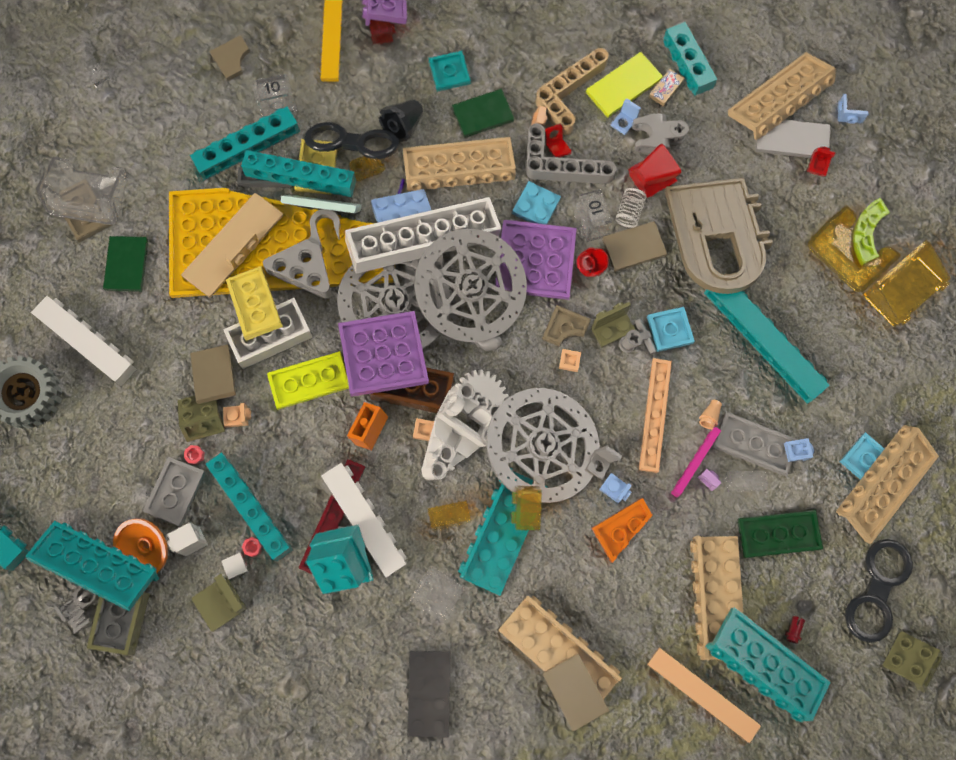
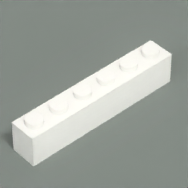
[31,296,137,386]
[321,463,407,578]

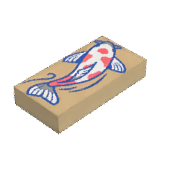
[649,69,684,106]

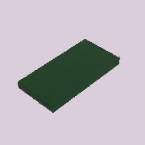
[737,510,823,558]

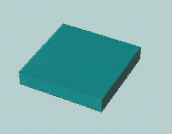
[428,51,471,92]

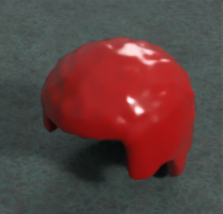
[576,247,609,277]

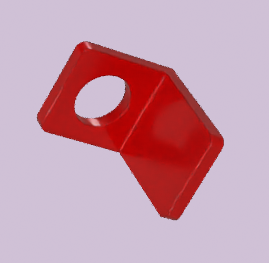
[545,124,572,158]

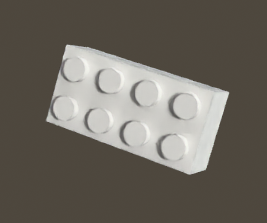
[223,298,313,369]

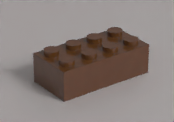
[370,367,454,413]

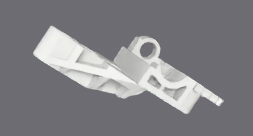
[422,370,508,480]

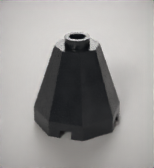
[378,99,423,142]

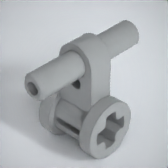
[619,319,657,354]

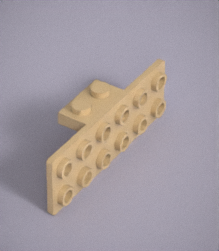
[181,193,283,297]

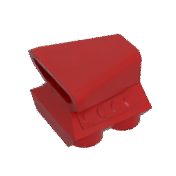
[628,144,681,198]

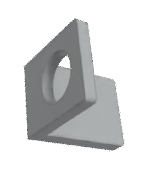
[586,446,622,479]

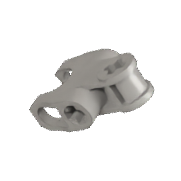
[632,113,689,154]

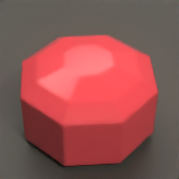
[184,445,205,465]
[242,537,263,558]

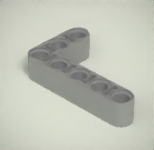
[526,123,616,184]

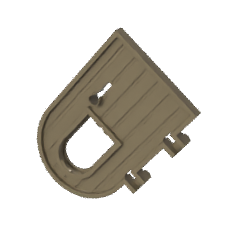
[665,178,773,294]

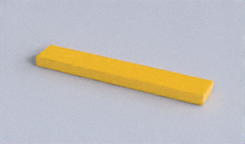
[321,0,343,82]

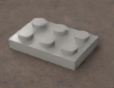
[143,457,206,527]

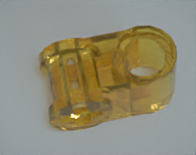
[349,156,386,181]

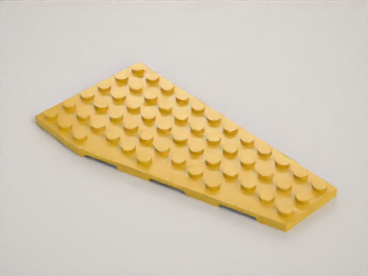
[169,188,395,298]

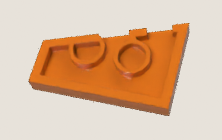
[591,498,652,563]

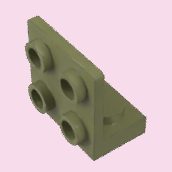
[591,302,635,348]
[177,396,225,442]
[192,574,247,632]
[883,632,943,693]

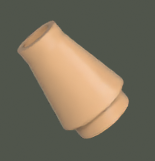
[699,400,722,429]

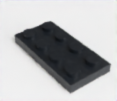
[407,651,451,737]

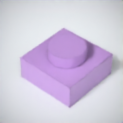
[697,469,721,491]

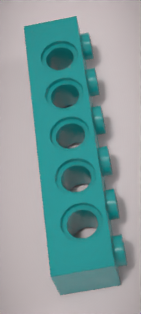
[190,106,300,180]
[241,150,356,198]
[205,452,293,562]

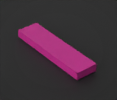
[671,427,721,497]

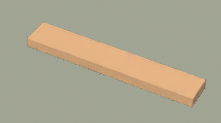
[639,358,672,473]
[647,648,761,743]

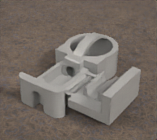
[55,587,99,634]

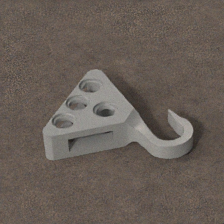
[263,209,341,298]

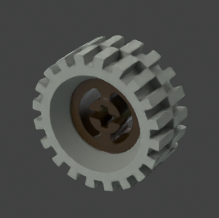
[0,356,62,429]

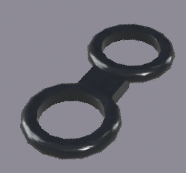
[304,122,400,159]
[845,539,913,643]

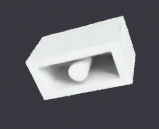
[167,523,208,556]

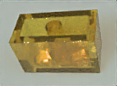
[511,486,542,530]
[428,500,471,531]

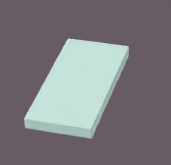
[281,195,362,213]

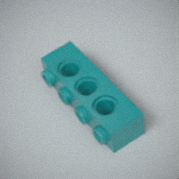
[663,22,717,96]

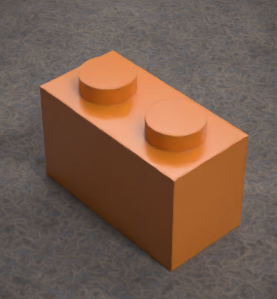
[347,402,388,451]

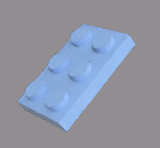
[371,189,431,223]

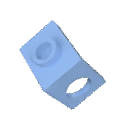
[838,94,868,124]
[611,98,641,135]

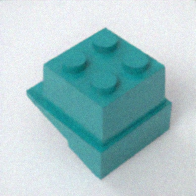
[306,525,374,594]

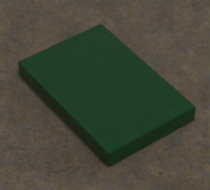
[452,88,514,138]
[103,236,148,292]

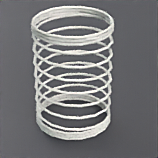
[615,188,647,228]

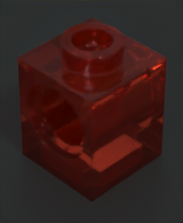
[370,19,396,45]

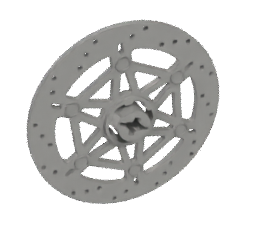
[414,229,527,342]
[337,257,451,349]
[486,388,600,503]

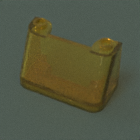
[808,205,902,293]
[863,239,951,327]

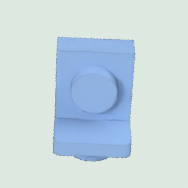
[784,438,814,462]
[599,473,632,503]

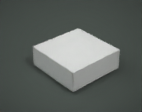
[221,553,249,580]

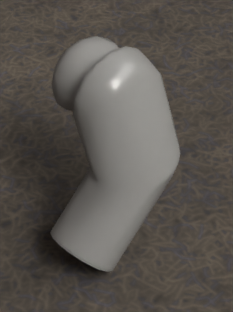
[473,336,502,351]

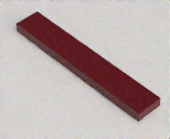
[298,459,366,575]

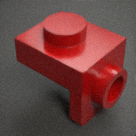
[807,146,835,177]

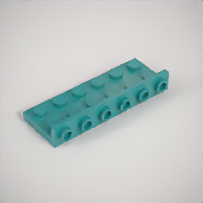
[458,468,548,596]
[25,520,159,611]
[705,607,830,722]

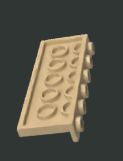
[728,52,835,140]
[403,137,516,191]
[836,425,939,544]
[690,536,744,660]
[498,596,622,700]

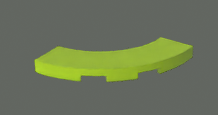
[853,198,890,266]

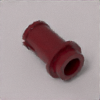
[785,616,805,644]

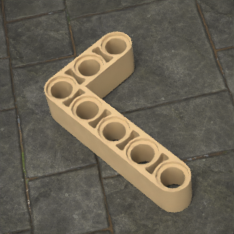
[536,48,608,135]

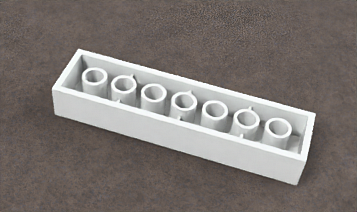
[345,197,501,274]

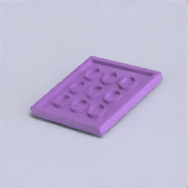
[495,220,577,300]
[338,311,429,397]

